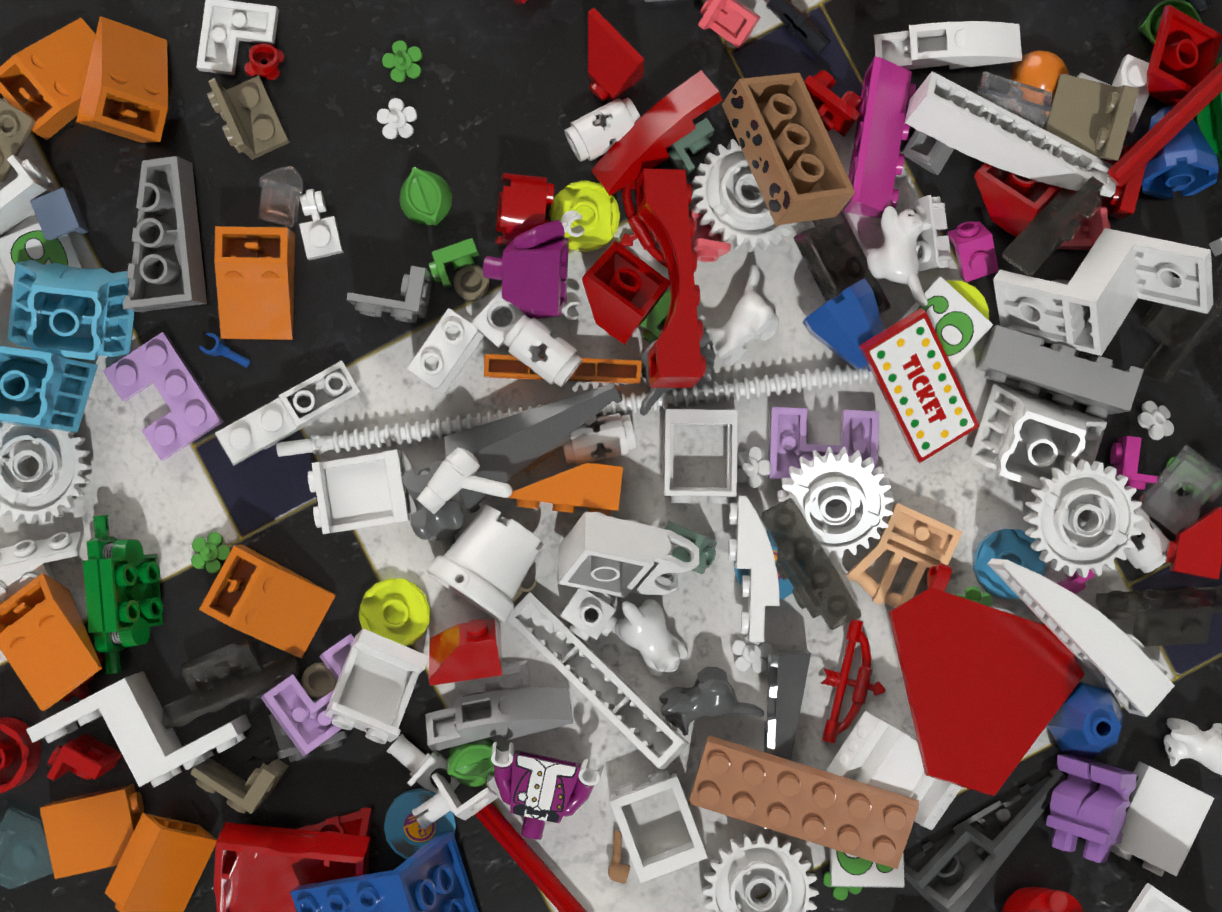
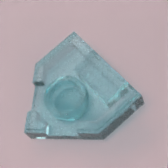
[0,807,53,889]

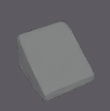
[901,129,954,175]

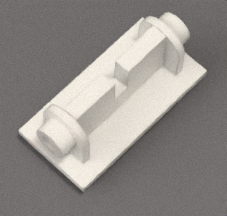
[909,195,952,272]

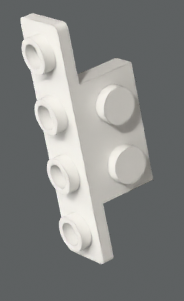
[0,532,83,604]

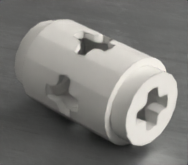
[564,97,640,162]
[503,315,583,387]
[562,413,637,466]
[1123,506,1169,573]

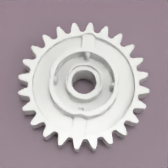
[691,139,799,252]
[0,423,92,524]
[777,447,894,558]
[1023,459,1143,578]
[702,832,819,912]

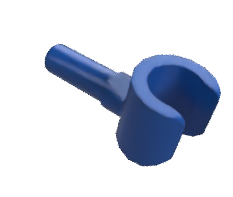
[199,333,251,368]

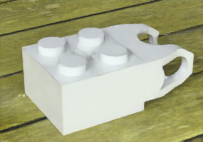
[558,511,700,598]

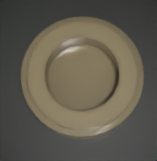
[454,264,490,301]
[302,662,337,699]

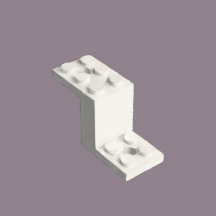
[993,228,1213,356]
[26,671,252,788]

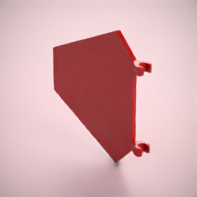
[888,563,1085,796]

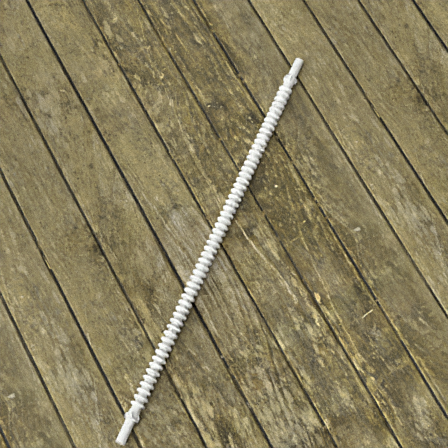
[276,364,874,457]

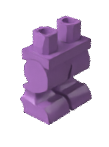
[1046,754,1137,863]

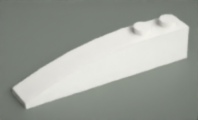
[905,71,1116,197]
[987,558,1175,717]
[508,592,689,770]

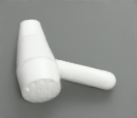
[417,447,513,514]

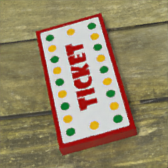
[859,308,980,464]

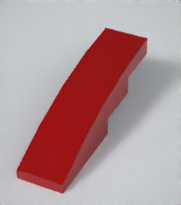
[591,70,722,196]

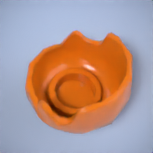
[1010,51,1069,106]

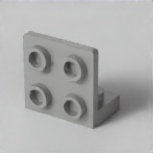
[346,266,433,323]

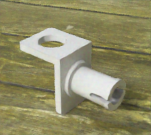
[387,734,460,794]
[412,773,498,829]

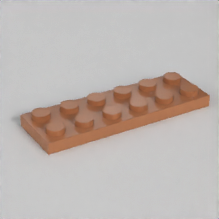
[688,735,919,869]

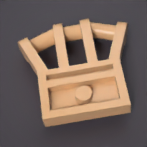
[845,503,962,608]

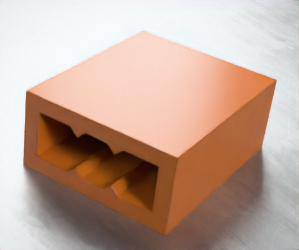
[40,784,144,879]
[105,813,217,912]

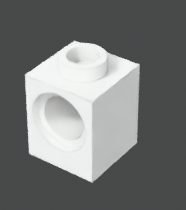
[471,291,528,349]

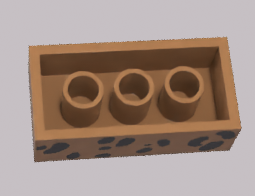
[722,73,855,226]

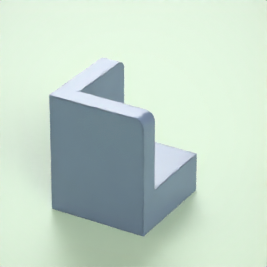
[30,187,89,241]

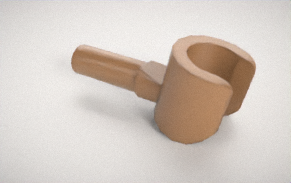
[608,831,630,884]

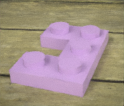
[103,332,223,461]
[768,407,879,479]
[261,634,354,757]

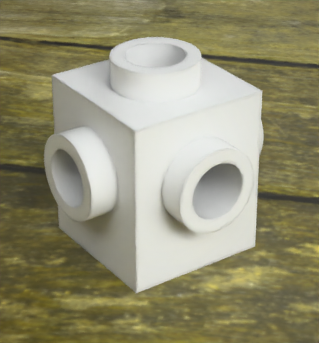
[560,588,618,641]

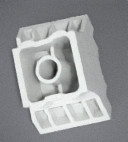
[970,384,1107,490]
[826,711,962,830]

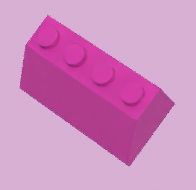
[842,57,916,218]

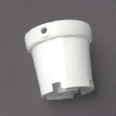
[427,504,544,623]

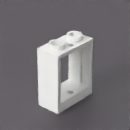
[663,409,738,504]
[609,769,708,883]

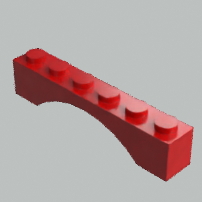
[635,169,706,388]

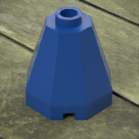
[1141,106,1219,199]
[802,278,884,372]
[1046,682,1125,759]

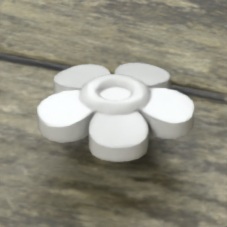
[377,98,417,139]
[1138,401,1174,440]
[737,447,772,488]
[731,635,773,673]

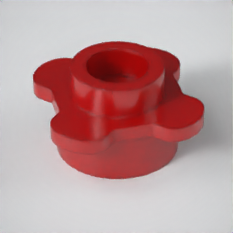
[244,43,284,80]

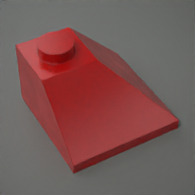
[1147,5,1222,106]
[588,7,645,102]
[974,163,1062,240]
[582,241,670,345]
[1165,506,1222,579]
[429,618,503,686]

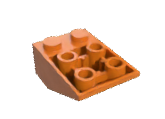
[76,17,168,143]
[0,18,96,141]
[214,226,295,340]
[509,463,623,517]
[199,544,336,658]
[0,573,102,711]

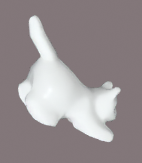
[867,206,932,307]
[704,264,779,367]
[615,599,689,677]
[1163,718,1222,777]

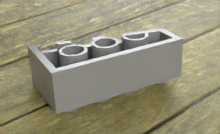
[123,156,207,312]
[976,325,1144,418]

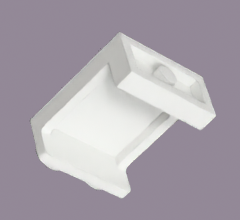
[0,155,53,238]
[407,308,485,395]
[308,449,411,534]
[324,629,430,744]
[1111,761,1214,877]

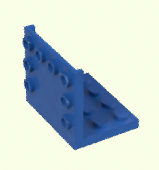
[290,831,479,912]

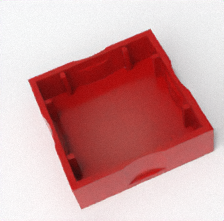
[214,822,371,912]

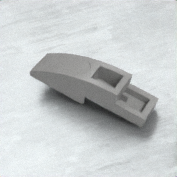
[425,687,573,752]

